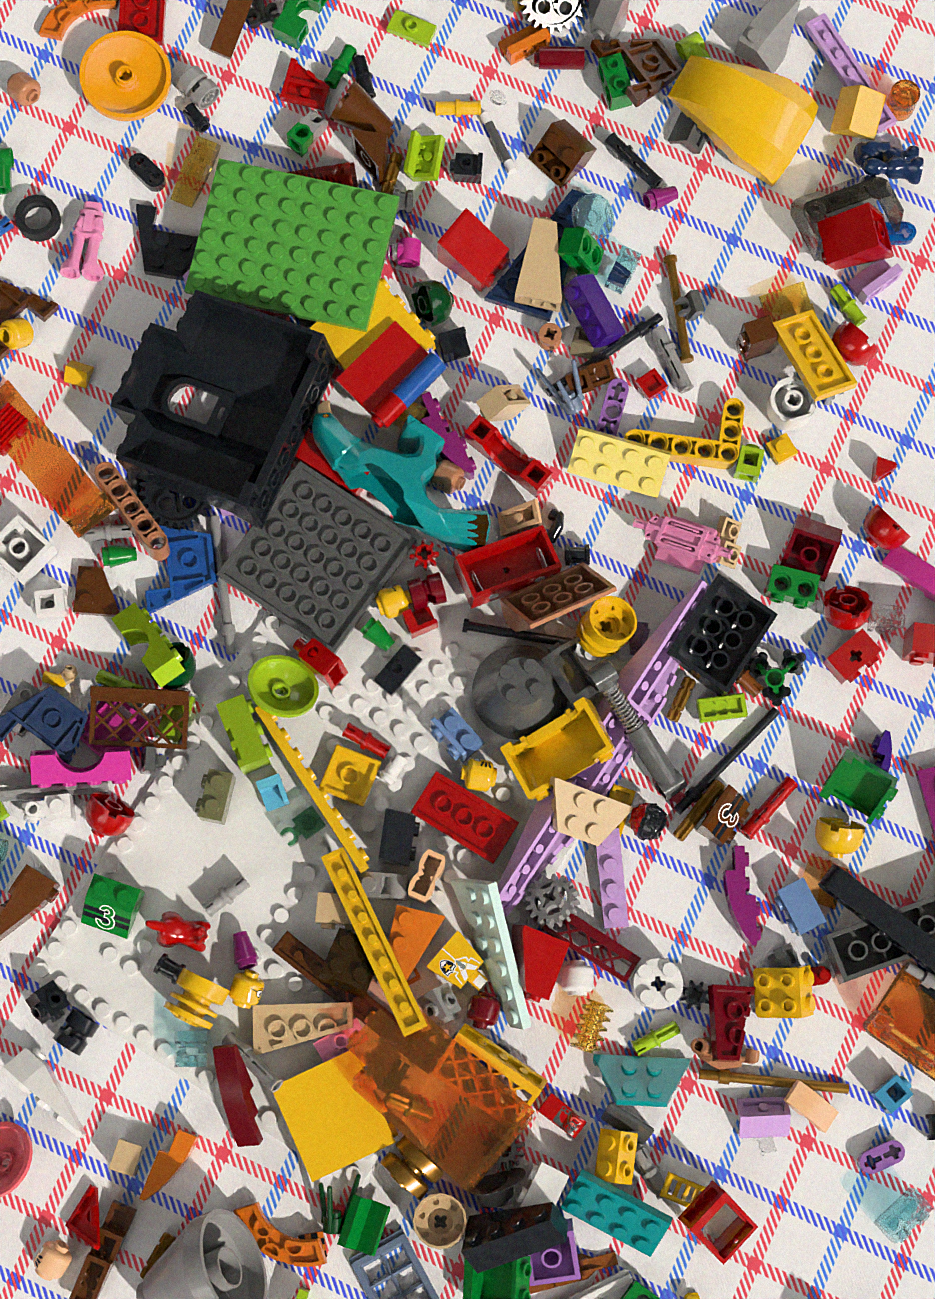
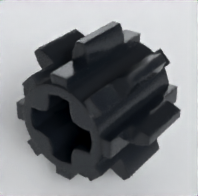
[679,980,709,1011]

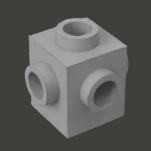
[417,983,462,1026]

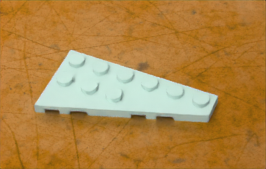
[450,878,531,1030]

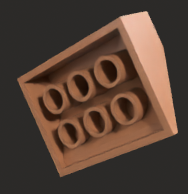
[499,562,617,632]

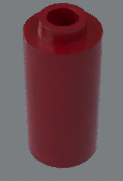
[534,46,585,70]

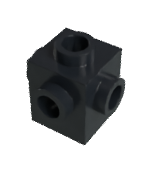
[25,980,70,1025]

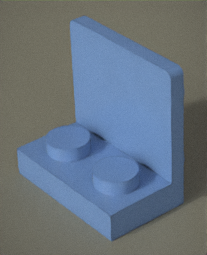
[430,707,485,763]

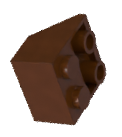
[528,119,597,188]

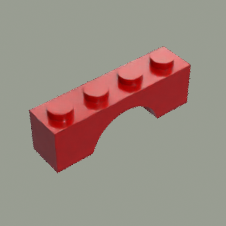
[464,414,553,498]

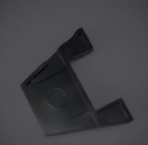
[136,204,198,281]

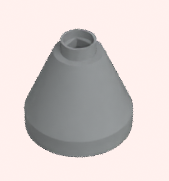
[136,1208,268,1299]

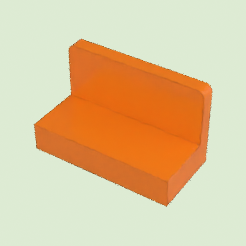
[498,25,551,65]

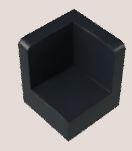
[438,327,471,363]

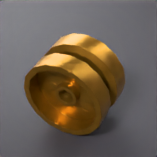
[380,1135,444,1200]

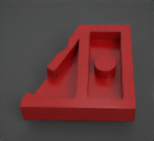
[280,58,330,111]

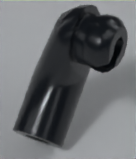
[547,508,564,544]

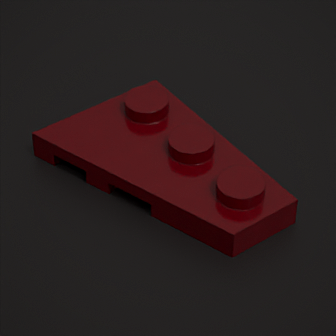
[708,984,756,1062]

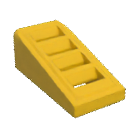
[659,1171,706,1207]

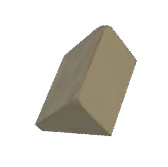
[570,327,595,359]

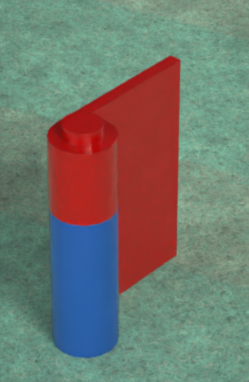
[336,321,446,429]

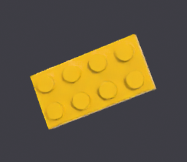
[773,309,858,402]

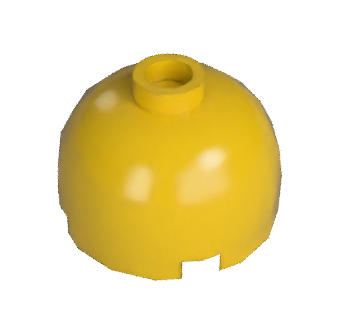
[815,817,865,858]

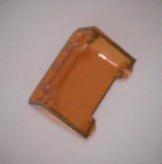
[863,965,935,1081]

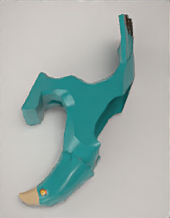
[312,400,491,553]

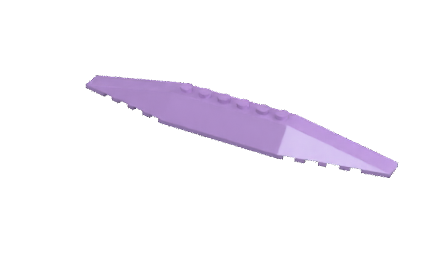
[497,579,709,917]

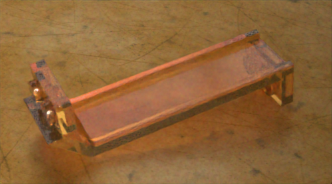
[0,380,116,538]

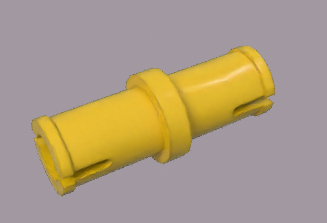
[435,99,481,117]

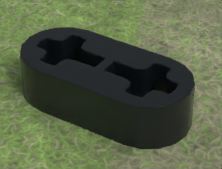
[128,153,166,192]

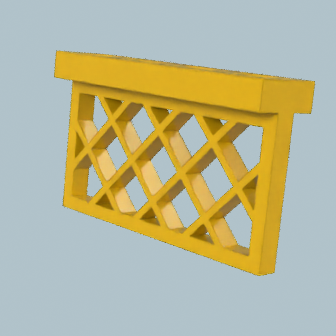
[431,1023,548,1131]

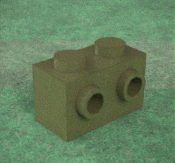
[195,769,236,825]

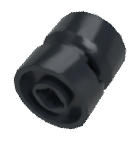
[53,1008,100,1056]

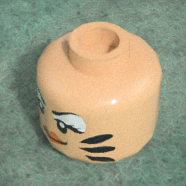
[33,1240,72,1281]

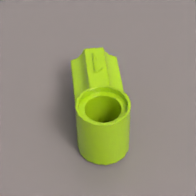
[675,31,711,60]

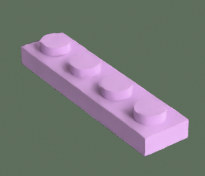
[596,828,629,929]

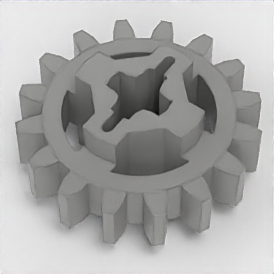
[525,874,580,929]

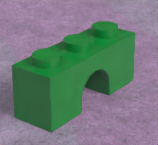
[272,0,328,50]

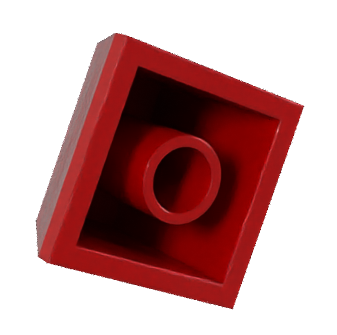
[816,202,894,270]
[437,208,510,292]
[511,925,570,1003]

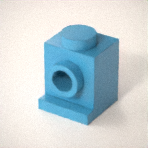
[870,1074,914,1114]

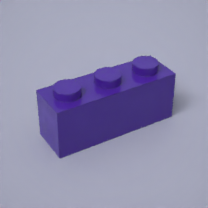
[562,274,626,348]

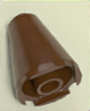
[330,81,395,140]

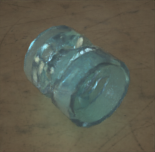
[174,1031,208,1067]

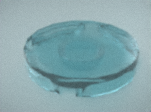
[572,193,614,240]

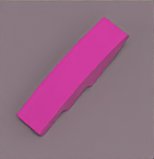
[882,547,935,602]

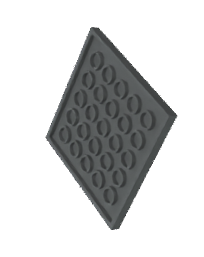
[217,461,417,654]

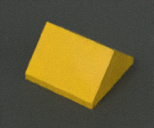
[830,85,886,141]

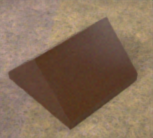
[351,129,389,186]

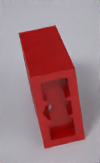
[678,1180,758,1265]

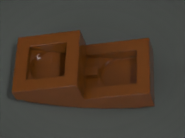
[565,357,617,394]

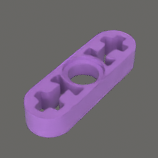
[596,378,629,436]

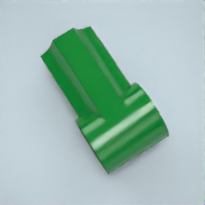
[0,147,14,195]

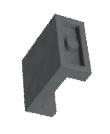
[541,637,598,707]

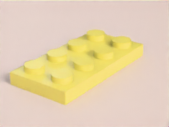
[567,426,671,498]

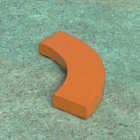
[39,0,119,41]
[233,1202,327,1267]

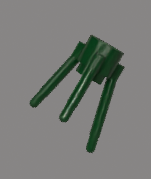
[318,1174,361,1234]

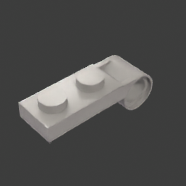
[333,871,409,901]

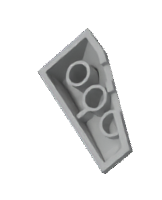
[735,0,801,73]

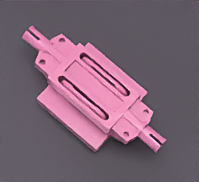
[633,515,733,575]

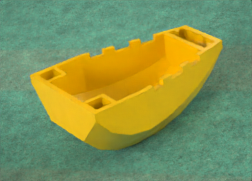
[667,55,819,187]

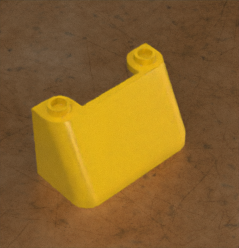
[500,697,615,801]

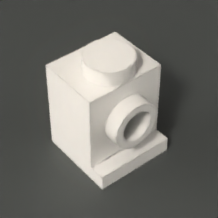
[31,588,69,619]

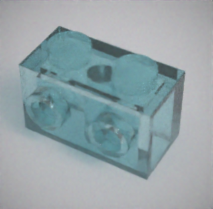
[874,1187,934,1244]

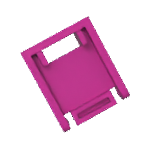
[80,701,149,757]

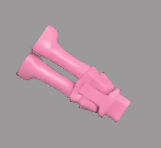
[60,201,104,282]

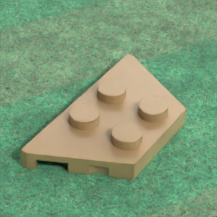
[550,776,633,846]

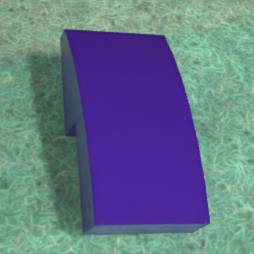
[871,730,892,773]

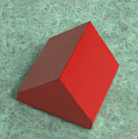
[871,457,897,483]

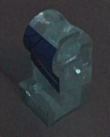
[605,245,641,295]

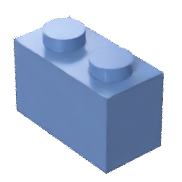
[774,877,827,936]

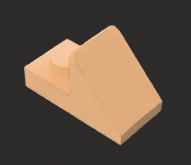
[497,499,542,537]

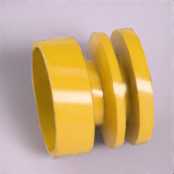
[576,596,637,658]
[163,968,230,1030]

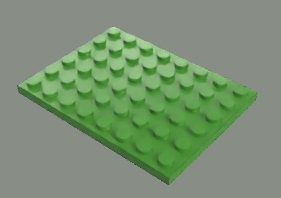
[184,158,400,332]

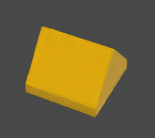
[64,360,94,389]

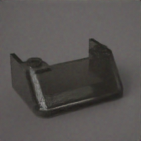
[790,175,904,261]

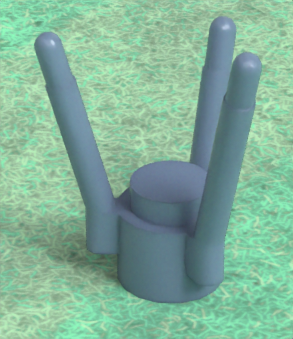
[536,359,585,415]

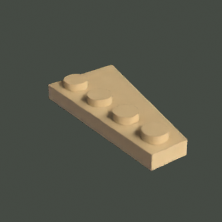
[252,1002,354,1055]

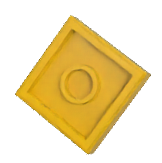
[318,744,382,808]

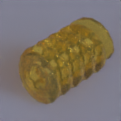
[570,998,614,1054]

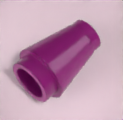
[643,186,678,211]
[233,931,259,970]

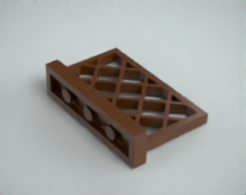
[89,685,191,749]

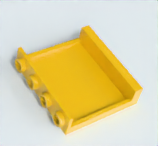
[310,277,436,371]
[273,1048,398,1182]

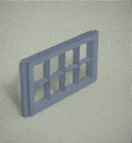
[349,1229,440,1299]

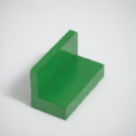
[337,1195,390,1256]

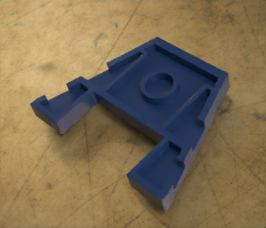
[0,685,88,764]

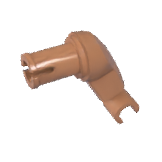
[691,1037,760,1070]

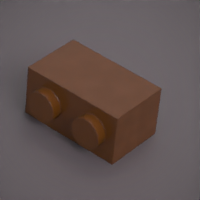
[736,315,778,361]

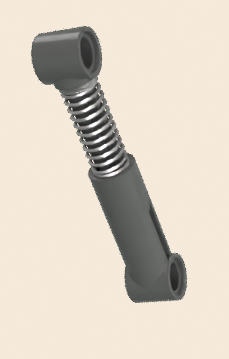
[585,659,687,800]

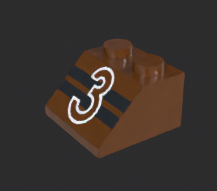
[696,784,750,847]

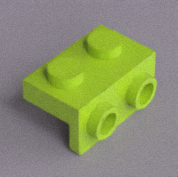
[403,130,445,182]

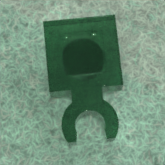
[280,806,326,847]

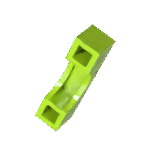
[111,602,185,687]

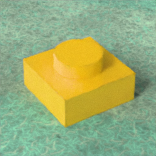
[765,433,798,466]

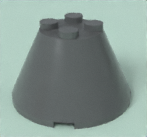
[472,645,568,740]

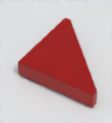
[65,1184,100,1250]

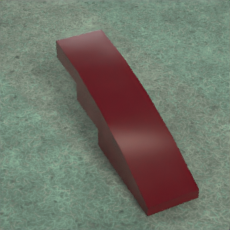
[213,1044,263,1147]

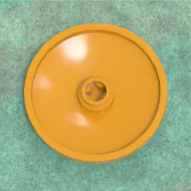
[79,31,172,121]

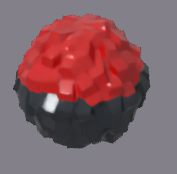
[629,802,667,841]

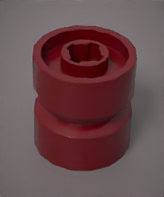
[407,572,447,611]

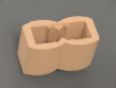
[408,849,445,904]

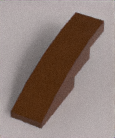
[69,1200,137,1299]

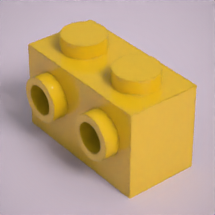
[594,1128,638,1185]

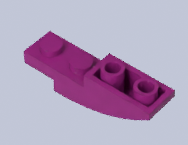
[421,392,477,480]
[723,846,761,947]

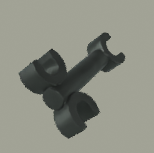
[247,0,280,29]

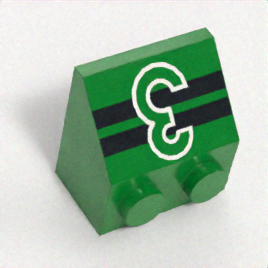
[81,873,145,939]

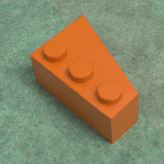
[388,905,446,981]

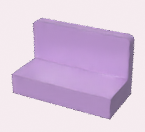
[847,259,903,305]
[737,1097,791,1138]

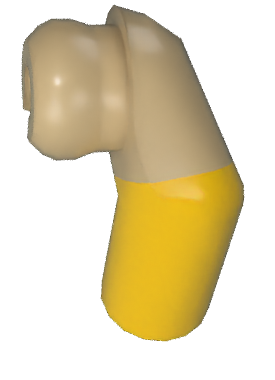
[42,664,78,687]

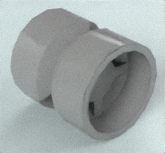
[177,66,220,110]

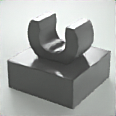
[675,289,705,321]
[140,746,167,774]
[768,943,801,967]

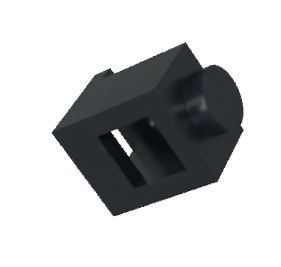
[450,152,483,184]

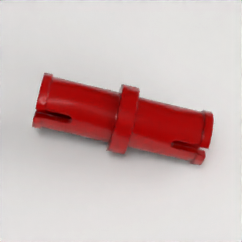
[342,722,391,760]

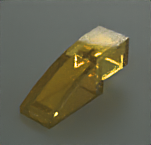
[170,135,221,208]

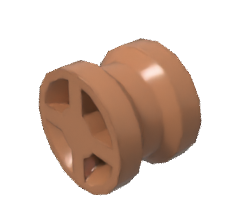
[538,323,562,351]

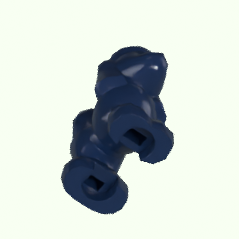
[853,141,924,185]

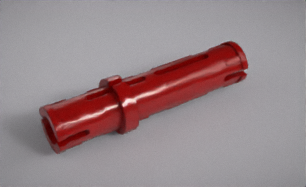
[739,776,798,840]

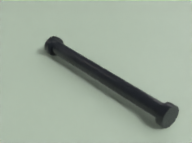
[462,618,577,651]

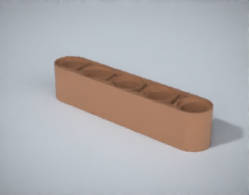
[94,462,170,561]

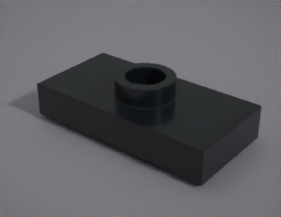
[373,644,423,697]

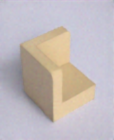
[109,1139,143,1177]

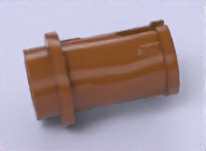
[735,668,764,698]

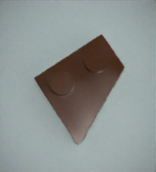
[73,566,120,617]

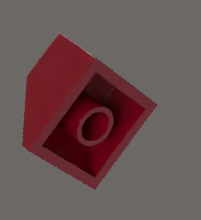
[780,515,843,582]

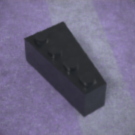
[461,1202,569,1274]

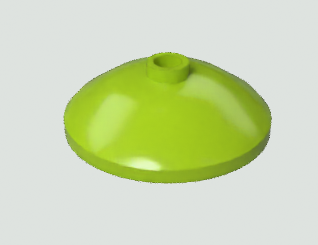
[247,655,319,718]

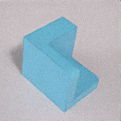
[256,773,290,812]

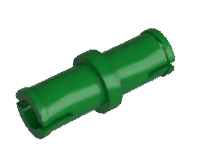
[324,44,357,89]

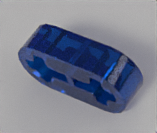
[879,222,916,245]

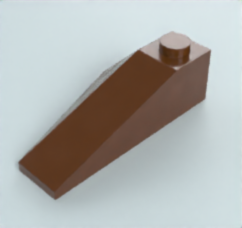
[0,864,60,941]

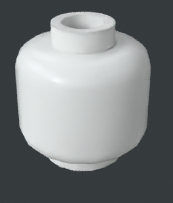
[562,960,594,997]

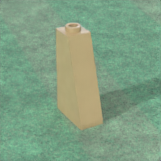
[515,217,562,312]

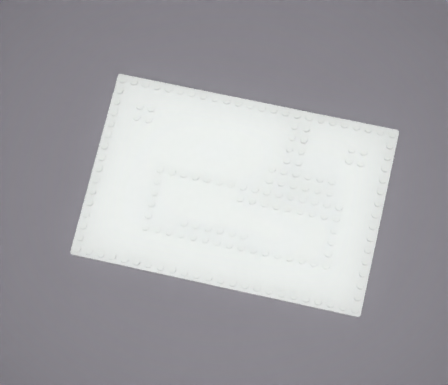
[27,493,668,1189]

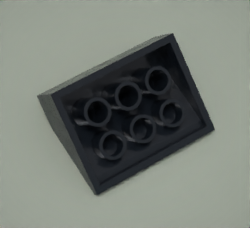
[667,573,778,696]

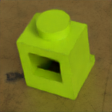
[733,444,765,483]

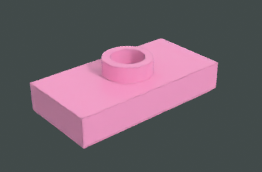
[313,1018,369,1062]

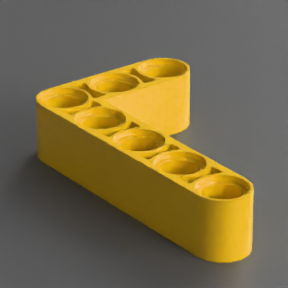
[624,398,745,469]

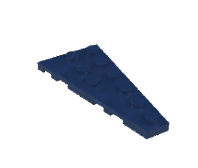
[484,189,594,322]

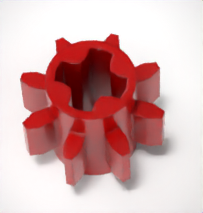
[409,540,439,571]

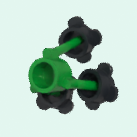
[746,649,806,707]

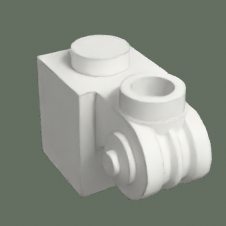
[22,793,76,824]

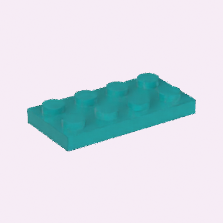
[560,1169,673,1257]

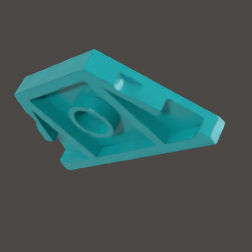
[593,1054,690,1107]

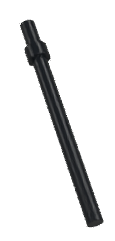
[545,313,663,397]
[673,707,780,815]

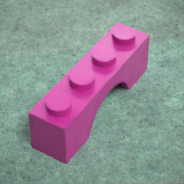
[30,746,131,788]

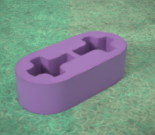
[858,1140,905,1174]

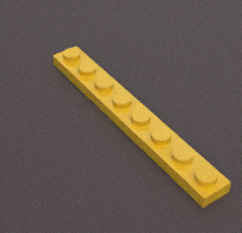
[254,706,369,873]
[321,847,427,1037]

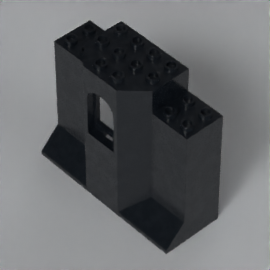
[111,290,338,529]

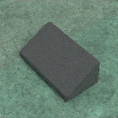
[601,1102,654,1145]

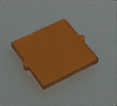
[802,855,849,910]

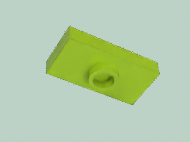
[387,9,437,48]
[696,693,748,723]
[155,696,196,744]

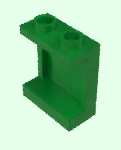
[819,749,898,825]
[463,1256,532,1299]

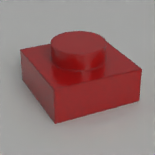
[635,368,668,401]

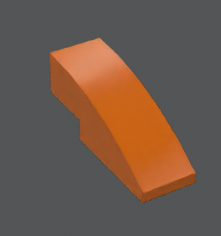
[139,1129,200,1201]

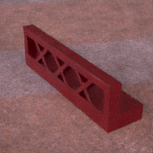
[542,913,641,984]

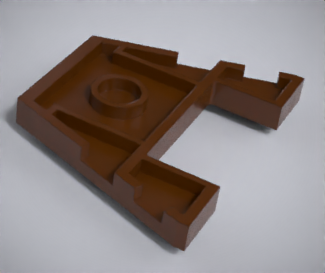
[590,39,682,107]
[0,280,59,361]

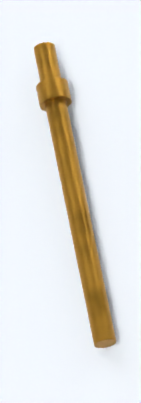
[699,1069,849,1094]

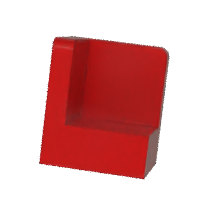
[402,606,438,639]

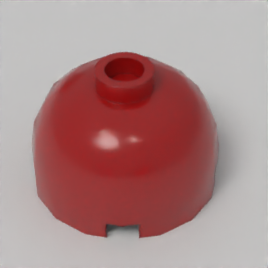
[832,320,878,366]
[863,504,911,550]
[823,585,873,631]
[85,791,135,837]

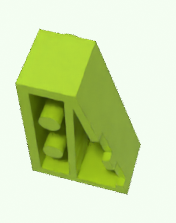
[216,694,273,775]

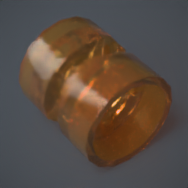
[886,79,920,121]

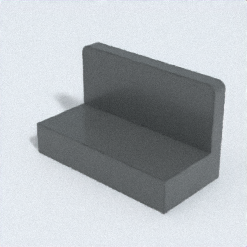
[668,111,708,154]

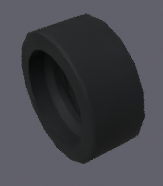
[15,194,61,242]

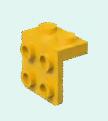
[753,965,816,1018]

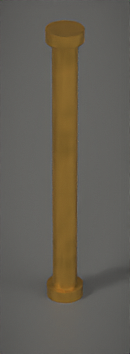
[663,254,694,363]

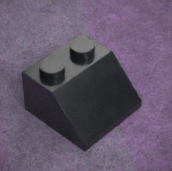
[378,808,420,867]

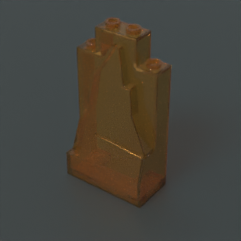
[346,1008,536,1194]

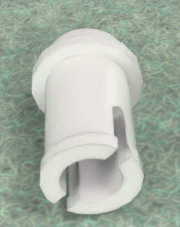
[379,753,407,786]

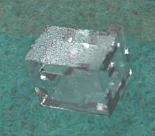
[867,603,906,633]

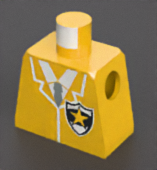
[426,930,488,991]

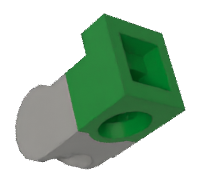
[287,110,328,157]

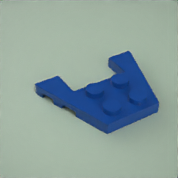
[140,525,217,614]

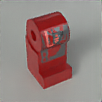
[537,1093,587,1139]

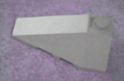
[588,0,629,43]

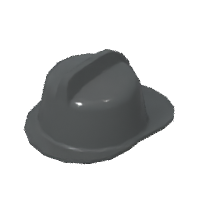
[467,1168,526,1209]

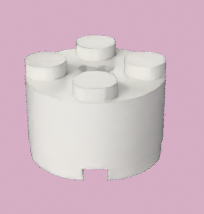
[766,377,817,430]
[631,958,683,1010]

